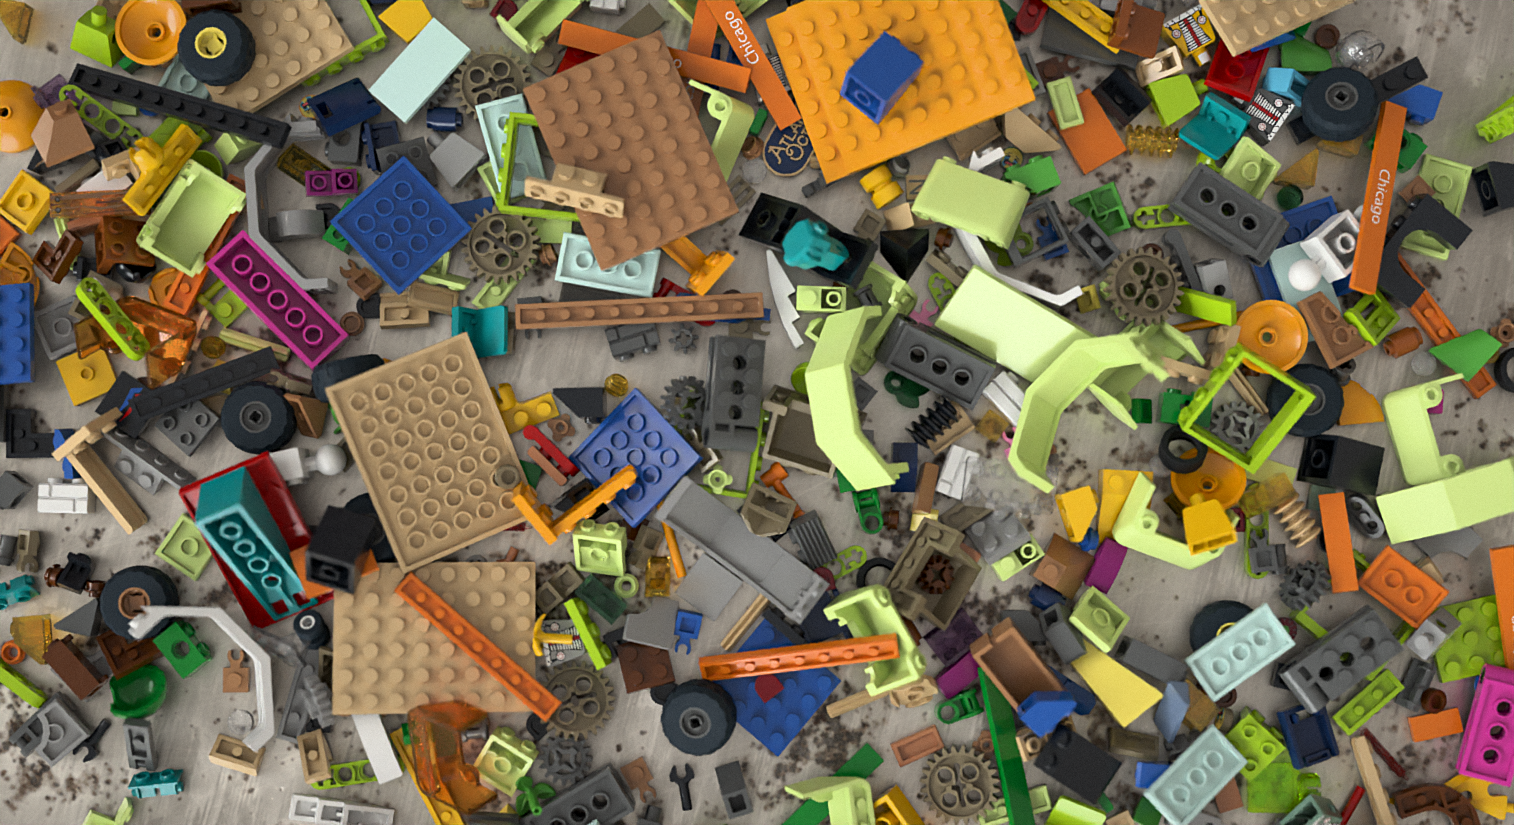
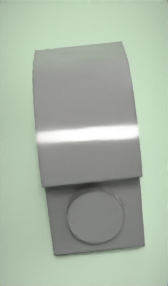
[269,209,325,242]

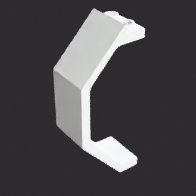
[951,147,1083,311]
[128,606,274,752]

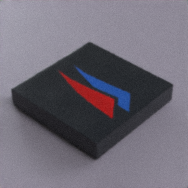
[95,371,153,439]

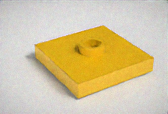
[0,169,60,235]
[56,342,118,406]

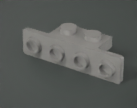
[103,426,196,495]

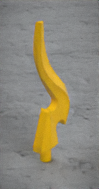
[1388,774,1514,820]

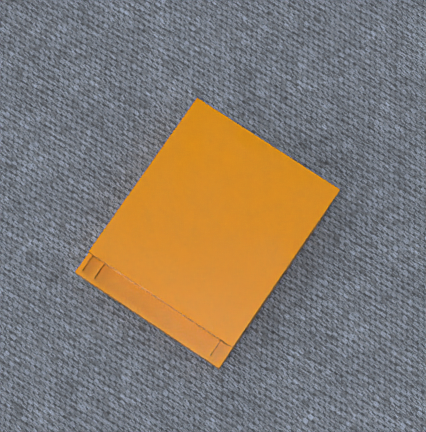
[765,0,1036,184]

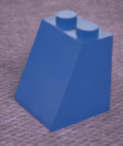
[840,31,924,125]

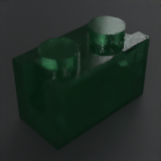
[574,573,630,625]

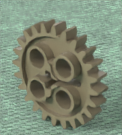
[453,45,533,121]
[461,205,541,285]
[1103,246,1184,327]
[539,660,615,742]
[920,744,1001,825]

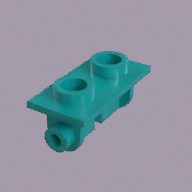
[0,574,40,610]
[127,769,184,799]

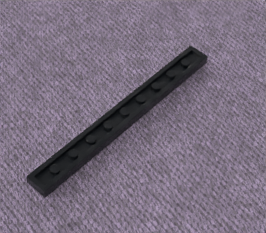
[67,63,292,149]

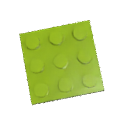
[1429,594,1505,683]

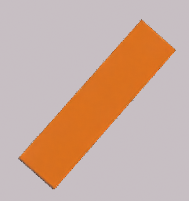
[1318,492,1359,594]

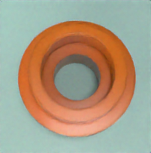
[1,640,27,665]

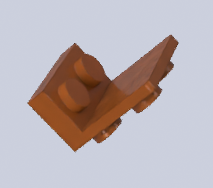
[1107,0,1165,59]
[94,216,155,274]

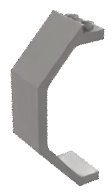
[244,113,338,295]
[655,476,830,624]

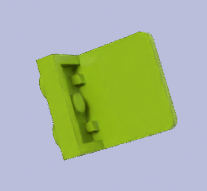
[1225,706,1286,780]
[1044,795,1106,825]

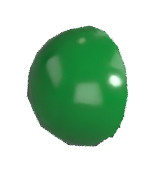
[109,664,168,720]

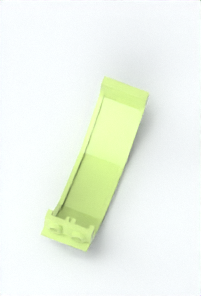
[805,306,909,491]
[1008,332,1169,493]
[1376,455,1514,545]

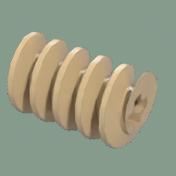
[1269,492,1321,548]

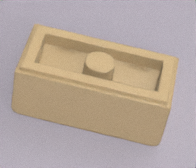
[209,734,266,776]

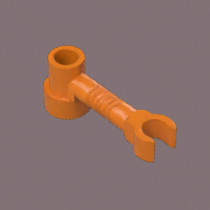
[760,462,805,518]

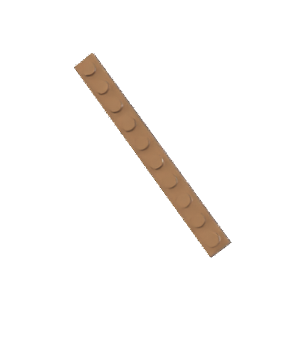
[515,292,764,330]

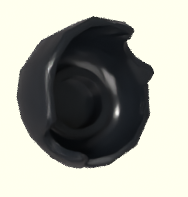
[115,262,157,284]

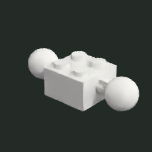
[1288,205,1363,291]
[223,444,347,486]

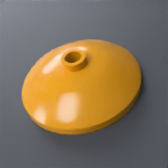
[115,0,188,66]
[0,80,48,153]
[1235,300,1308,374]
[1170,446,1246,510]

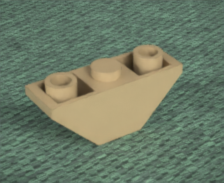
[1001,106,1062,153]
[1016,714,1077,762]

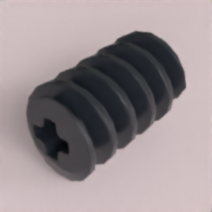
[905,395,959,449]

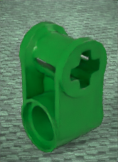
[851,487,883,535]
[934,687,984,724]

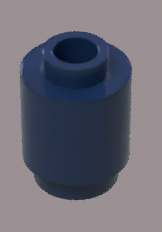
[426,107,463,132]
[1028,582,1067,611]

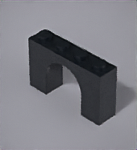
[1376,193,1473,309]

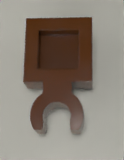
[1036,55,1080,88]

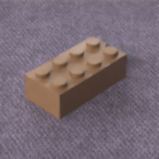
[969,617,1068,730]

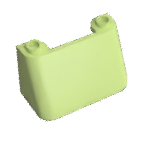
[911,156,1030,250]
[136,158,247,278]
[804,261,918,375]
[823,584,927,696]

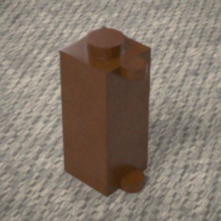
[41,634,110,701]

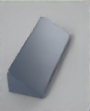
[1154,681,1190,743]

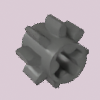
[668,323,699,355]

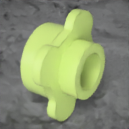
[703,465,733,494]

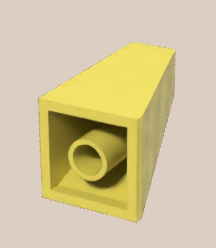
[1070,639,1163,727]

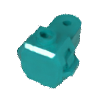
[782,219,849,271]

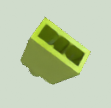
[70,6,125,68]
[1144,74,1208,130]

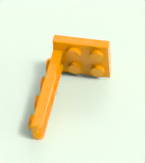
[660,236,735,297]
[512,465,637,546]

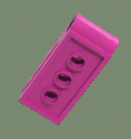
[1455,663,1514,787]

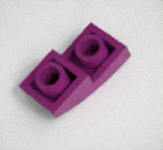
[304,169,358,197]
[1084,536,1128,594]
[934,647,981,699]

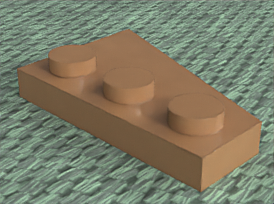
[1296,291,1373,369]

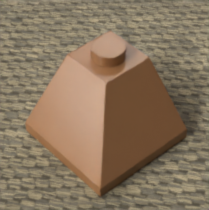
[31,98,95,168]
[1029,533,1095,600]

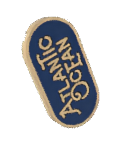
[762,95,815,178]

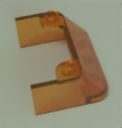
[73,296,197,389]
[407,700,498,817]

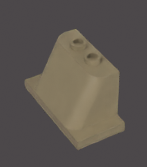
[761,385,868,479]
[883,517,982,631]

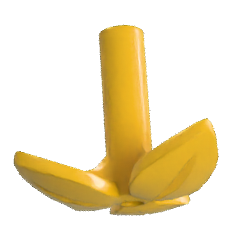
[532,614,573,656]

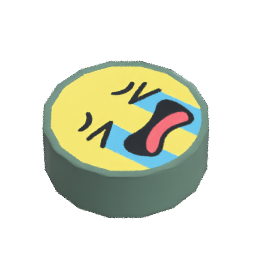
[999,147,1024,171]

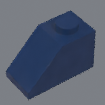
[890,442,918,493]

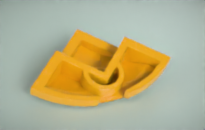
[0,242,39,306]
[1337,380,1384,426]

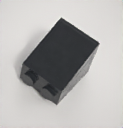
[1471,161,1514,217]
[1297,434,1385,496]
[305,505,376,595]
[1033,722,1122,805]

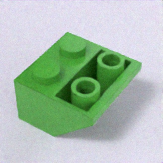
[1000,155,1061,200]

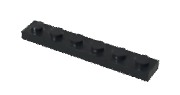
[1286,56,1428,145]
[127,346,280,423]

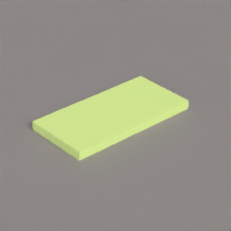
[935,264,1097,383]

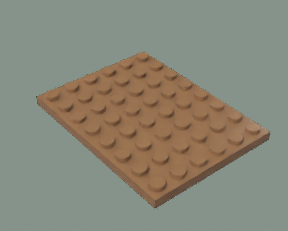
[523,30,739,272]

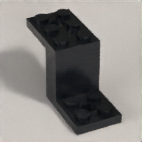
[739,192,879,290]

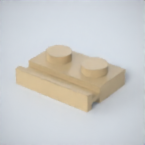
[946,118,1002,161]
[380,291,430,330]
[919,401,976,456]

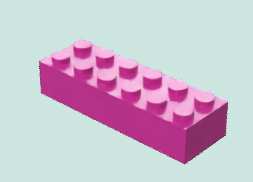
[206,230,350,371]

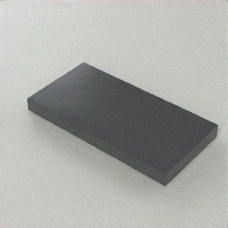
[1040,6,1139,71]

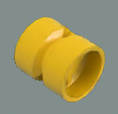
[859,164,904,210]

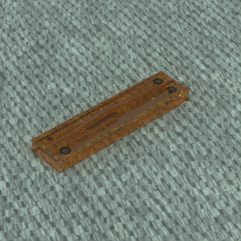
[50,189,151,219]

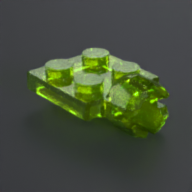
[1246,762,1322,813]

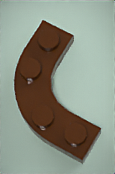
[1391,783,1481,825]

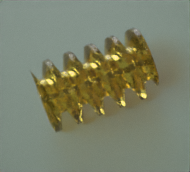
[1125,124,1179,159]

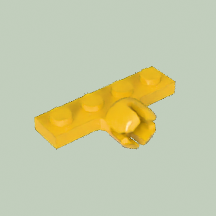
[122,124,202,216]
[490,383,560,434]

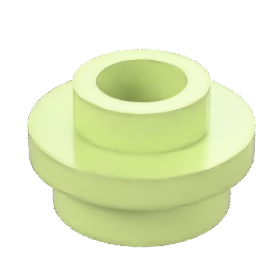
[614,573,639,598]

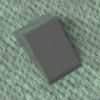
[53,598,103,637]

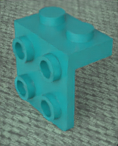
[1178,92,1252,160]
[452,305,508,359]

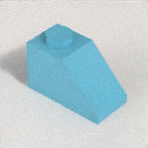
[1262,67,1309,108]

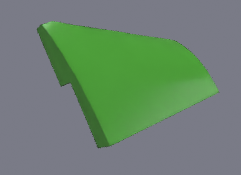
[1278,34,1332,76]
[1069,181,1132,236]
[1428,329,1503,382]

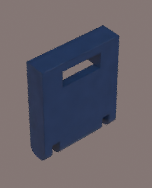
[306,78,381,137]
[799,587,854,644]
[1276,704,1340,770]

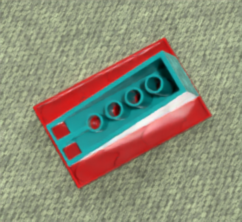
[179,451,334,631]

